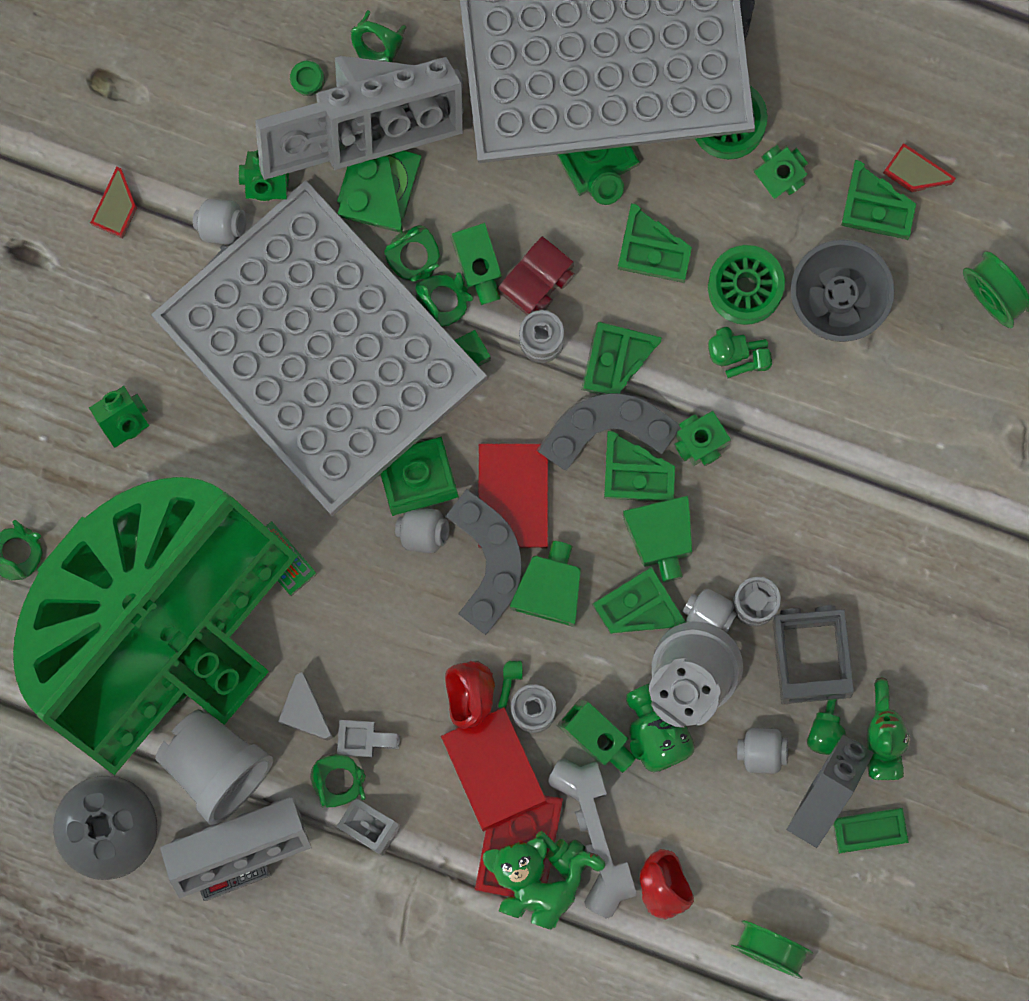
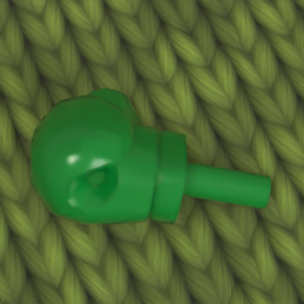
[708,326,768,367]
[807,700,846,755]
[536,831,587,879]

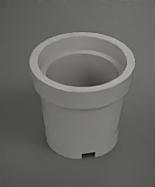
[649,622,743,727]
[155,709,273,825]

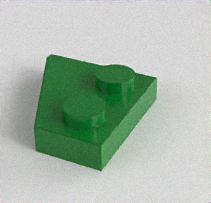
[337,156,403,233]
[841,160,916,240]
[618,203,692,283]
[581,322,662,395]
[604,431,675,502]
[592,567,686,634]

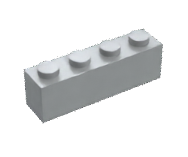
[160,797,312,899]

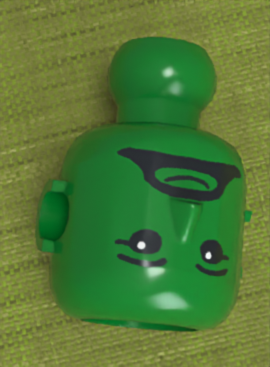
[626,683,695,773]

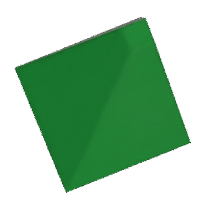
[454,330,491,367]

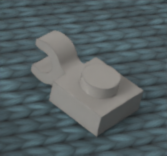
[337,720,400,758]

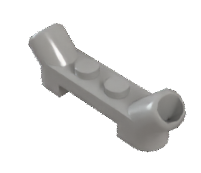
[548,758,637,919]

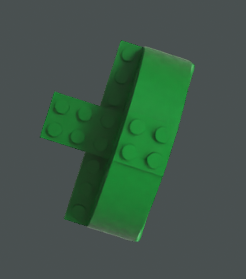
[13,477,298,776]

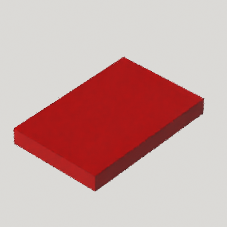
[478,444,548,548]
[441,708,547,832]
[475,795,563,897]

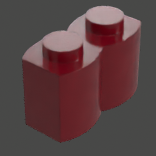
[498,236,575,315]

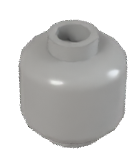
[193,199,247,245]
[395,507,449,553]
[683,589,737,633]
[737,728,788,774]

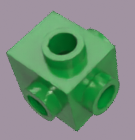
[753,145,808,199]
[239,150,290,201]
[89,386,149,448]
[674,411,731,466]

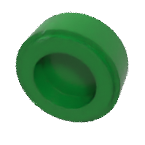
[290,61,325,96]
[588,169,624,205]

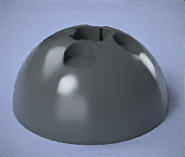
[791,240,894,342]
[53,776,157,880]

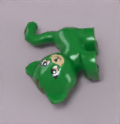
[867,677,910,780]
[483,838,605,930]

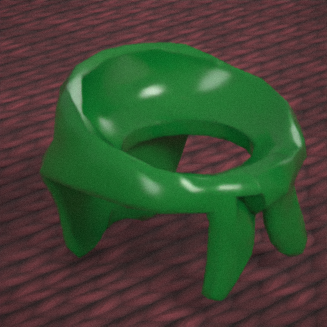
[350,10,407,62]
[384,225,440,282]
[415,272,473,327]
[0,520,43,581]
[310,754,366,808]

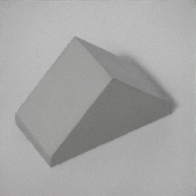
[278,672,334,741]
[337,798,401,856]

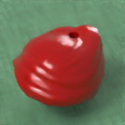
[445,661,495,729]
[639,849,694,920]

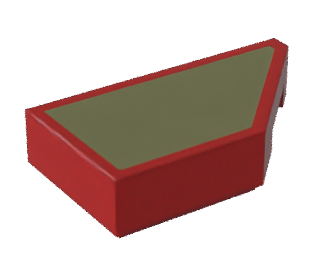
[883,143,956,192]
[90,166,137,239]

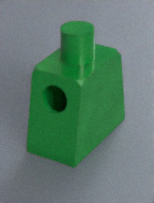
[451,223,501,305]
[622,496,692,582]
[510,541,581,627]
[556,699,636,773]

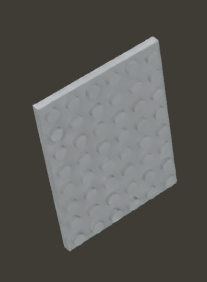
[460,0,755,163]
[151,180,488,516]

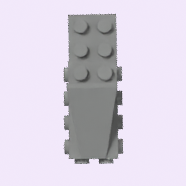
[255,56,464,180]

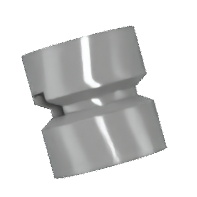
[519,310,564,363]
[733,577,781,627]
[511,684,556,733]

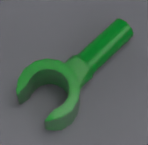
[725,349,772,378]
[498,661,523,709]

